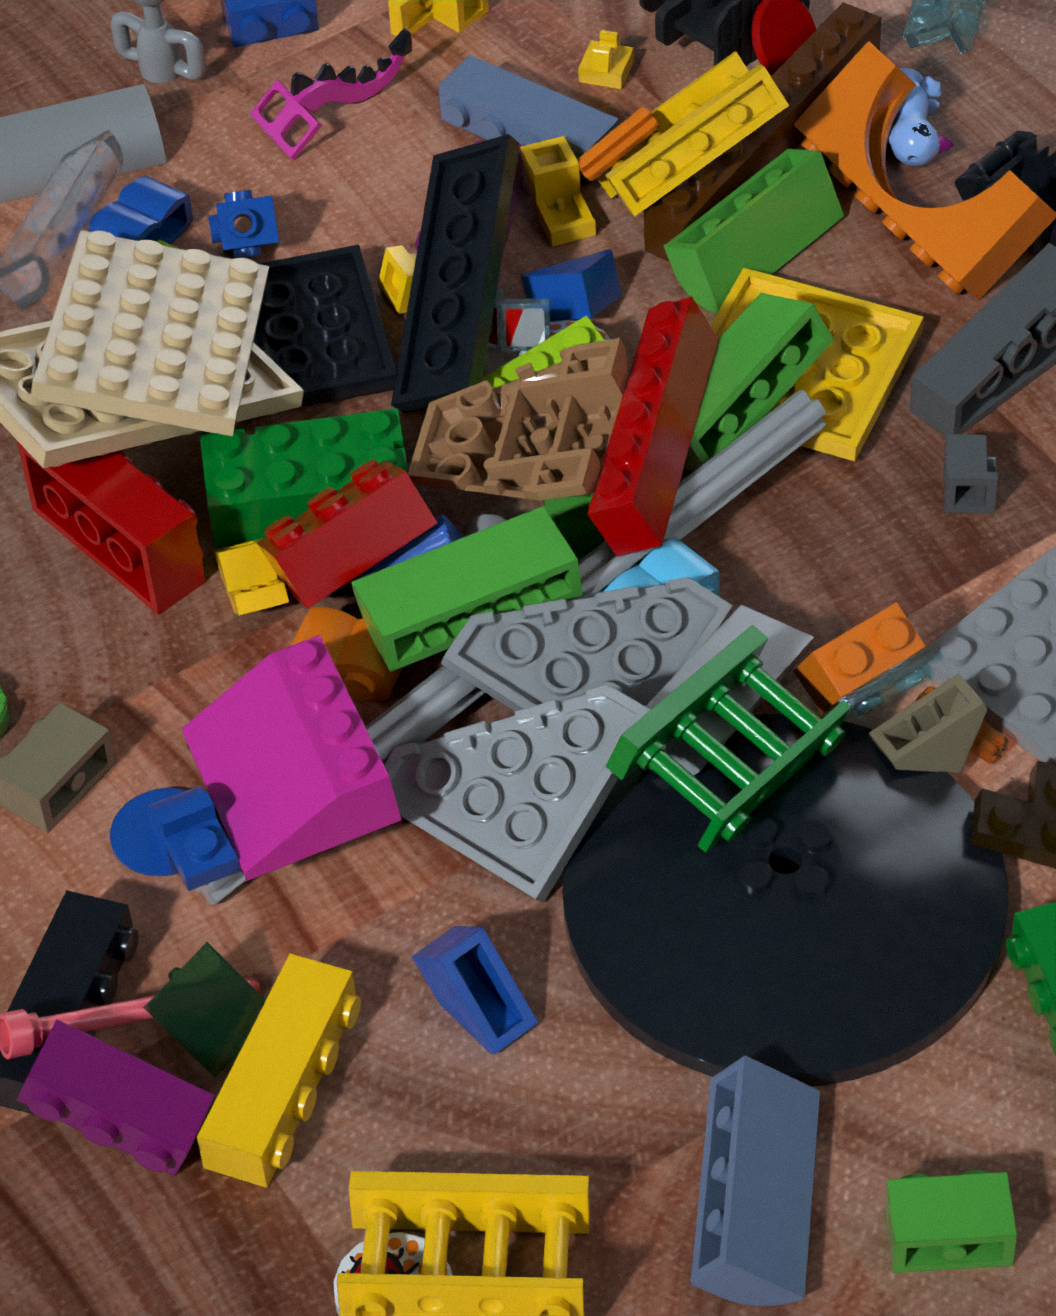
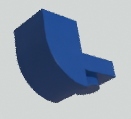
[147,786,240,891]

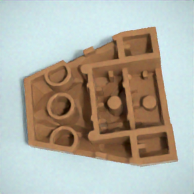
[408,338,628,501]

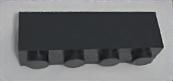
[0,890,139,1115]

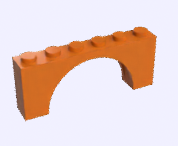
[793,41,1056,300]

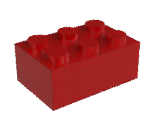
[257,459,437,609]

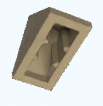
[869,673,987,773]

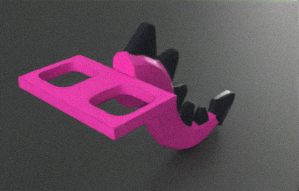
[250,28,412,160]

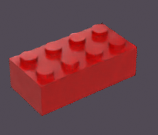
[17,441,205,615]

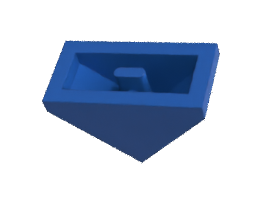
[520,249,622,321]

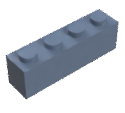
[438,55,619,185]

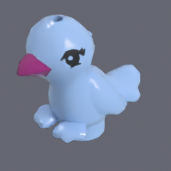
[887,68,954,167]

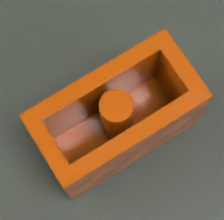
[793,602,926,715]

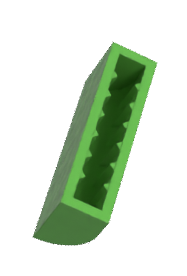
[351,506,583,672]

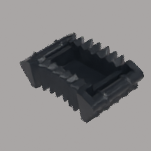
[955,131,1056,255]

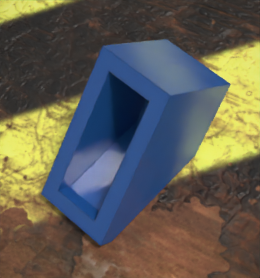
[412,926,538,1055]

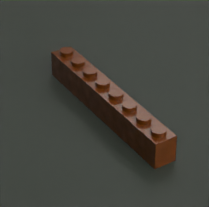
[644,2,882,262]

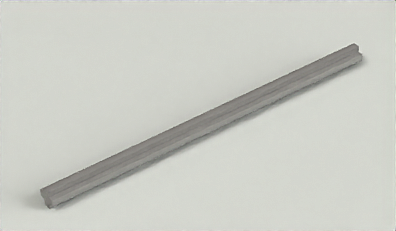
[195,390,826,905]

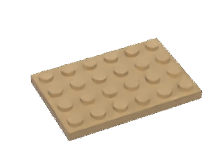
[31,230,269,436]
[0,320,304,469]

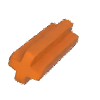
[577,107,659,181]

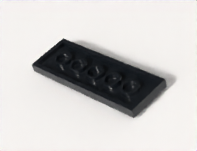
[391,134,520,414]

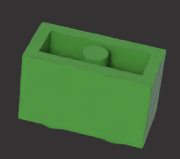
[884,1170,1017,1273]

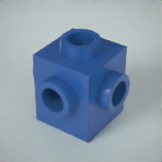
[208,190,279,259]

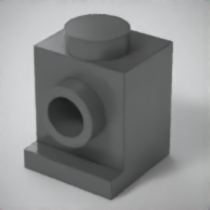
[943,434,998,514]

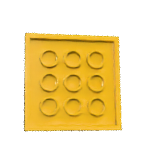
[710,268,924,462]

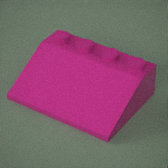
[182,635,402,881]

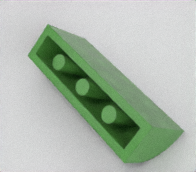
[664,149,844,314]
[684,293,834,472]

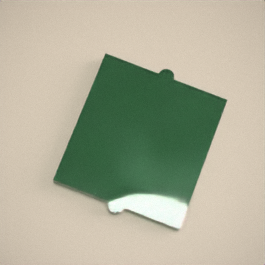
[143,942,266,1078]

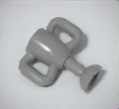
[110,0,206,83]

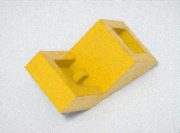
[388,0,489,36]
[520,136,596,247]
[213,538,289,616]

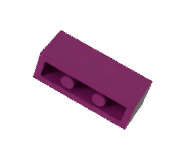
[17,1019,215,1176]

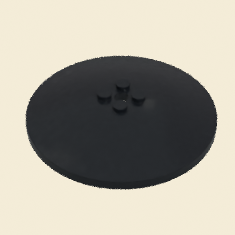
[562,714,1008,1087]

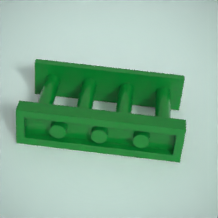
[606,624,851,853]

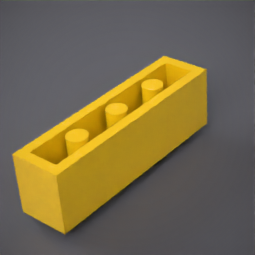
[197,953,361,1188]

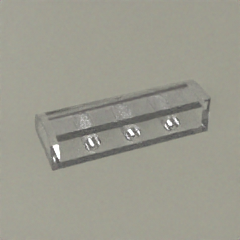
[0,129,123,309]

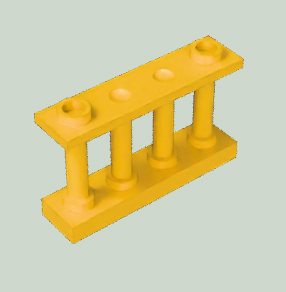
[597,52,789,217]
[337,1171,590,1316]

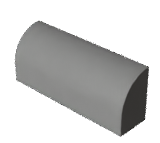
[0,84,167,203]
[646,605,814,775]

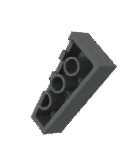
[910,243,1056,436]

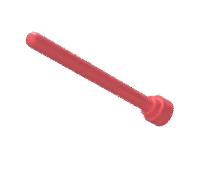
[0,977,261,1059]

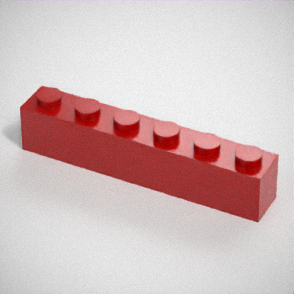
[587,296,719,557]

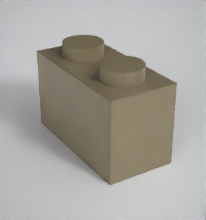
[0,703,116,833]

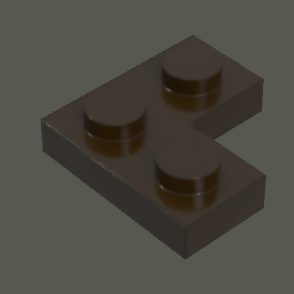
[970,761,1056,869]

